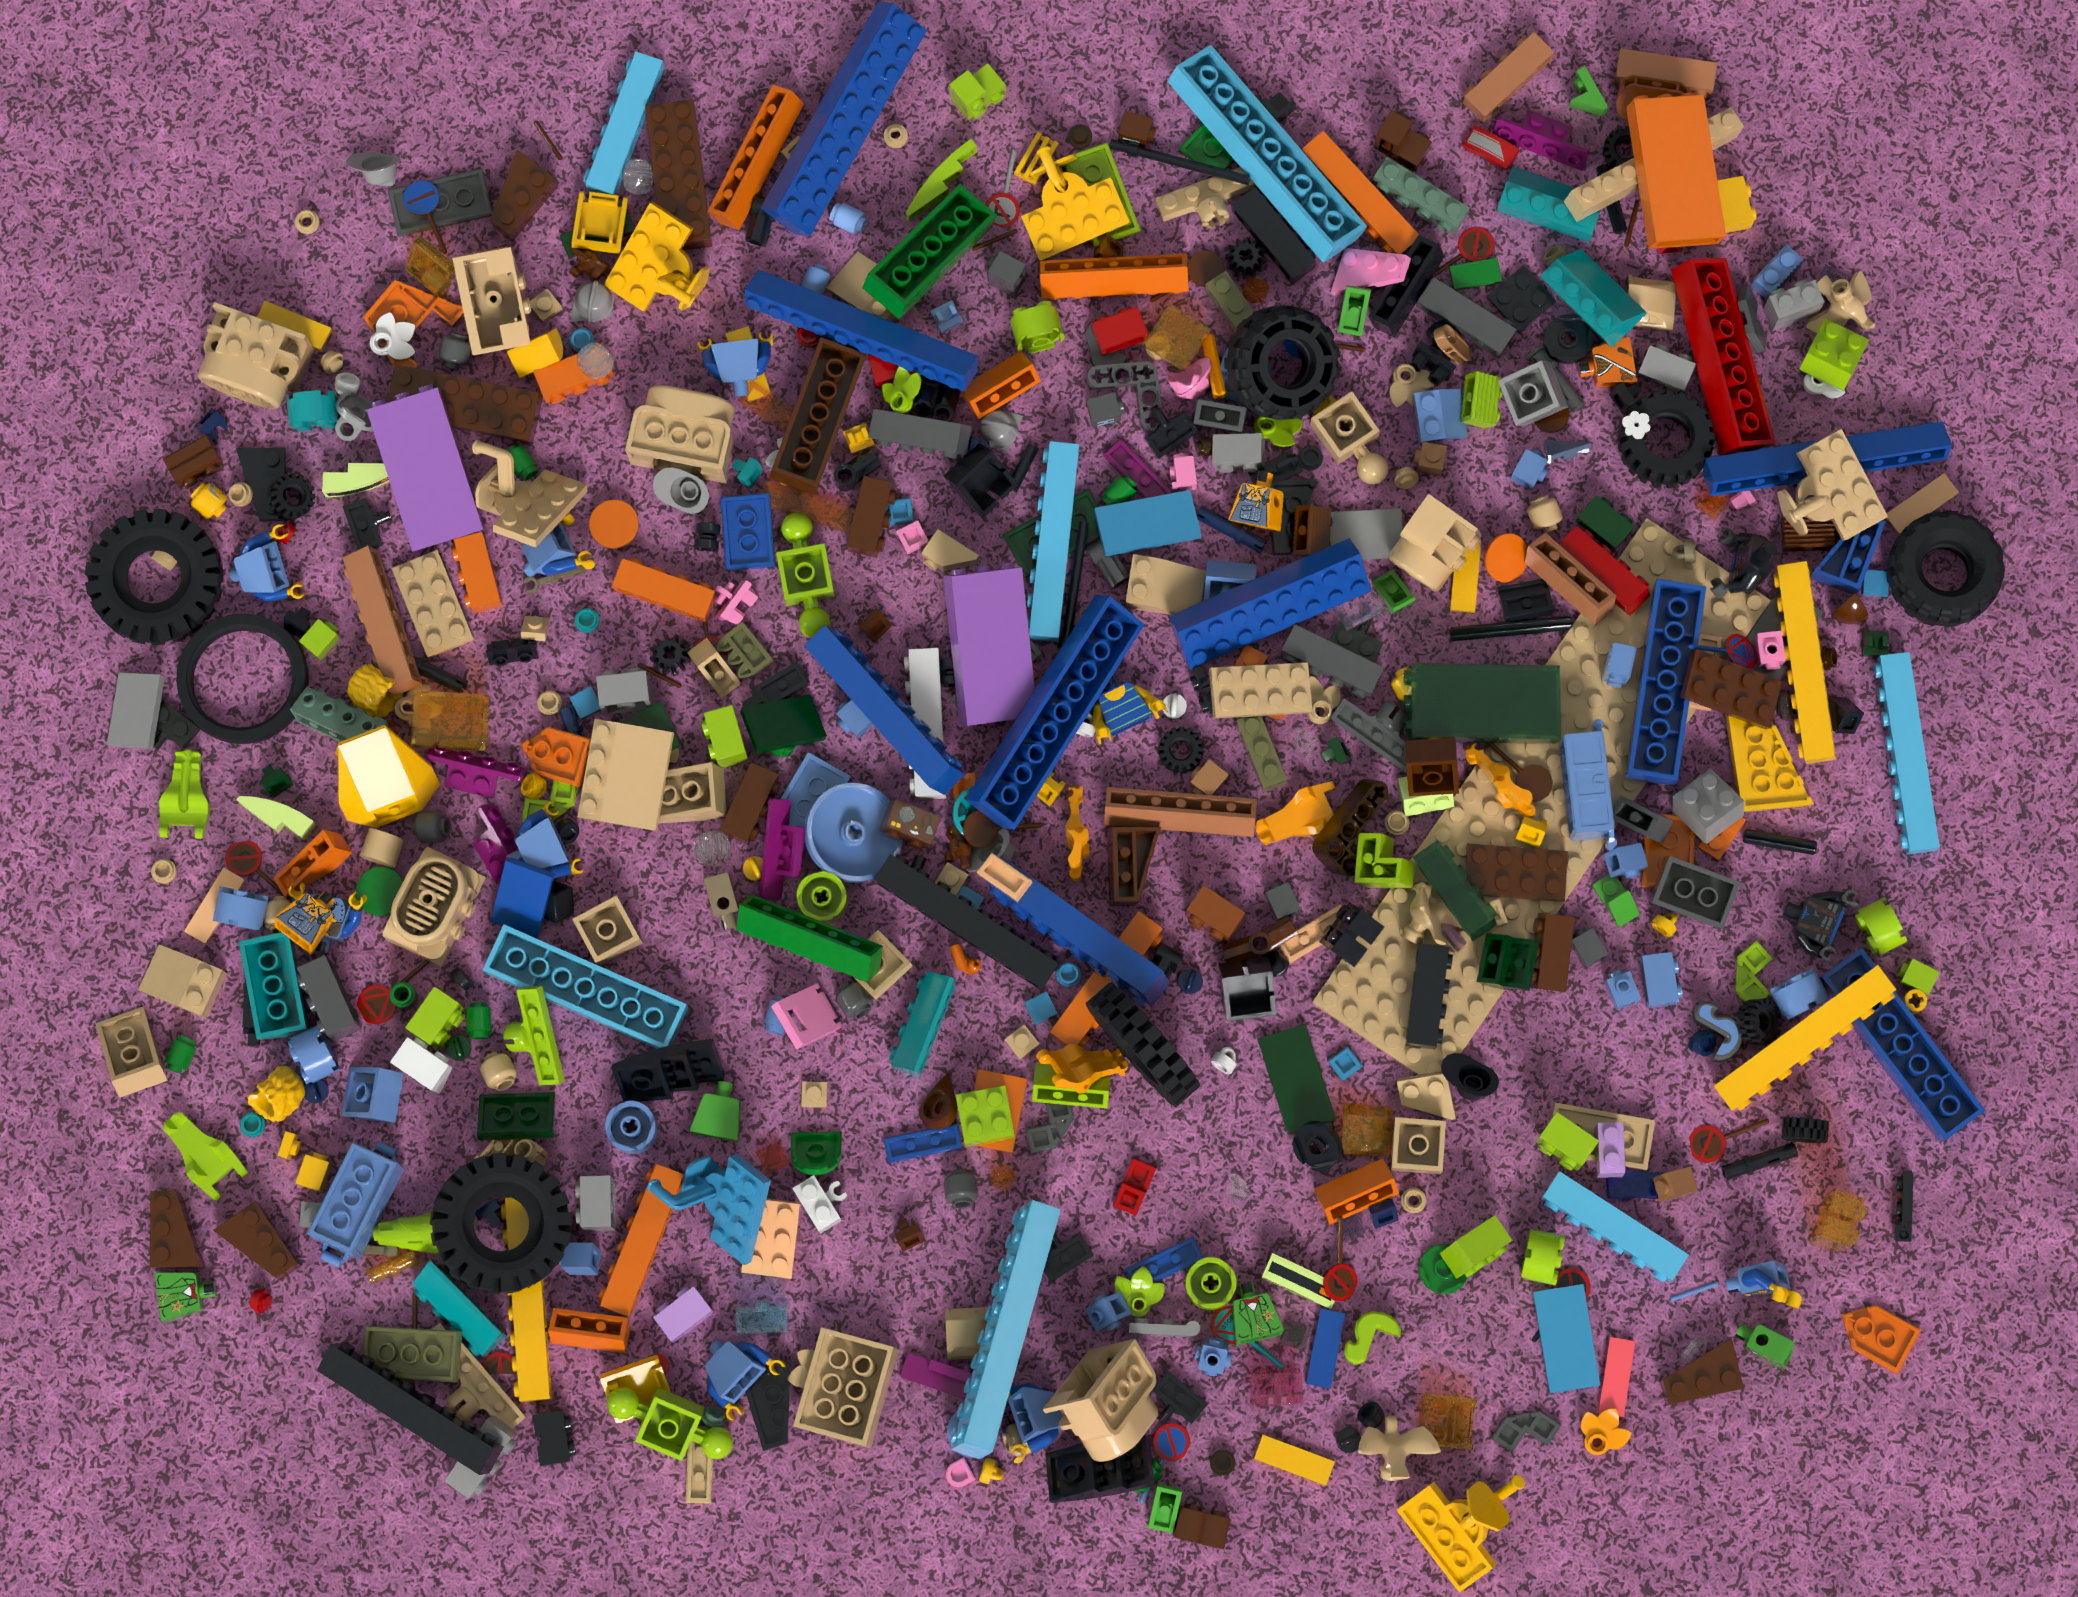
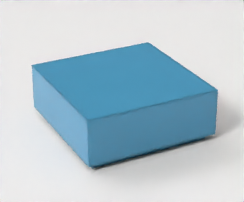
[888,498,914,525]
[1862,570,1889,597]
[569,686,601,720]
[1024,991,1058,1026]
[1327,1046,1363,1082]

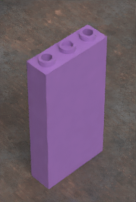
[366,384,485,552]
[943,563,1035,726]

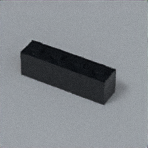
[1231,187,1316,285]
[1368,235,1445,338]
[1405,943,1453,1050]

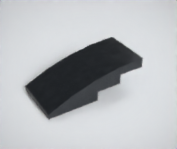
[611,1039,725,1102]
[1045,1435,1154,1503]

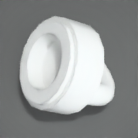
[334,372,360,397]
[1162,693,1187,719]
[1076,713,1095,737]
[1211,1047,1236,1074]

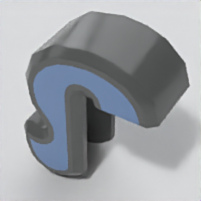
[1692,1001,1743,1063]

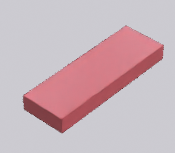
[1598,1337,1635,1417]

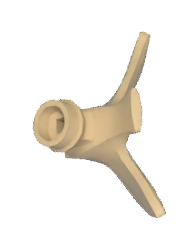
[1806,271,1876,333]
[1401,882,1470,945]
[1358,1415,1441,1481]

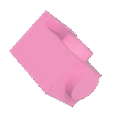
[1169,453,1197,492]
[1754,631,1786,670]

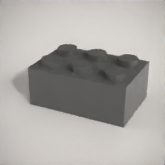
[1649,856,1741,929]
[296,955,362,1042]

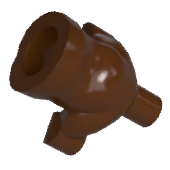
[570,248,610,282]
[944,824,972,868]

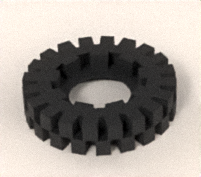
[85,508,224,645]
[1085,982,1200,1107]
[430,1153,572,1294]

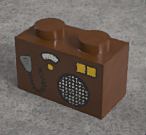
[879,799,941,849]

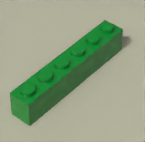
[736,894,883,982]

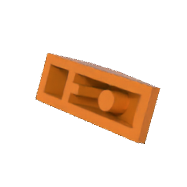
[273,829,353,898]

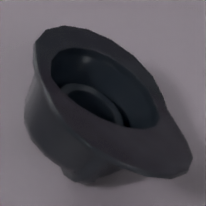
[1441,1053,1499,1101]

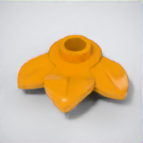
[1581,1408,1631,1455]

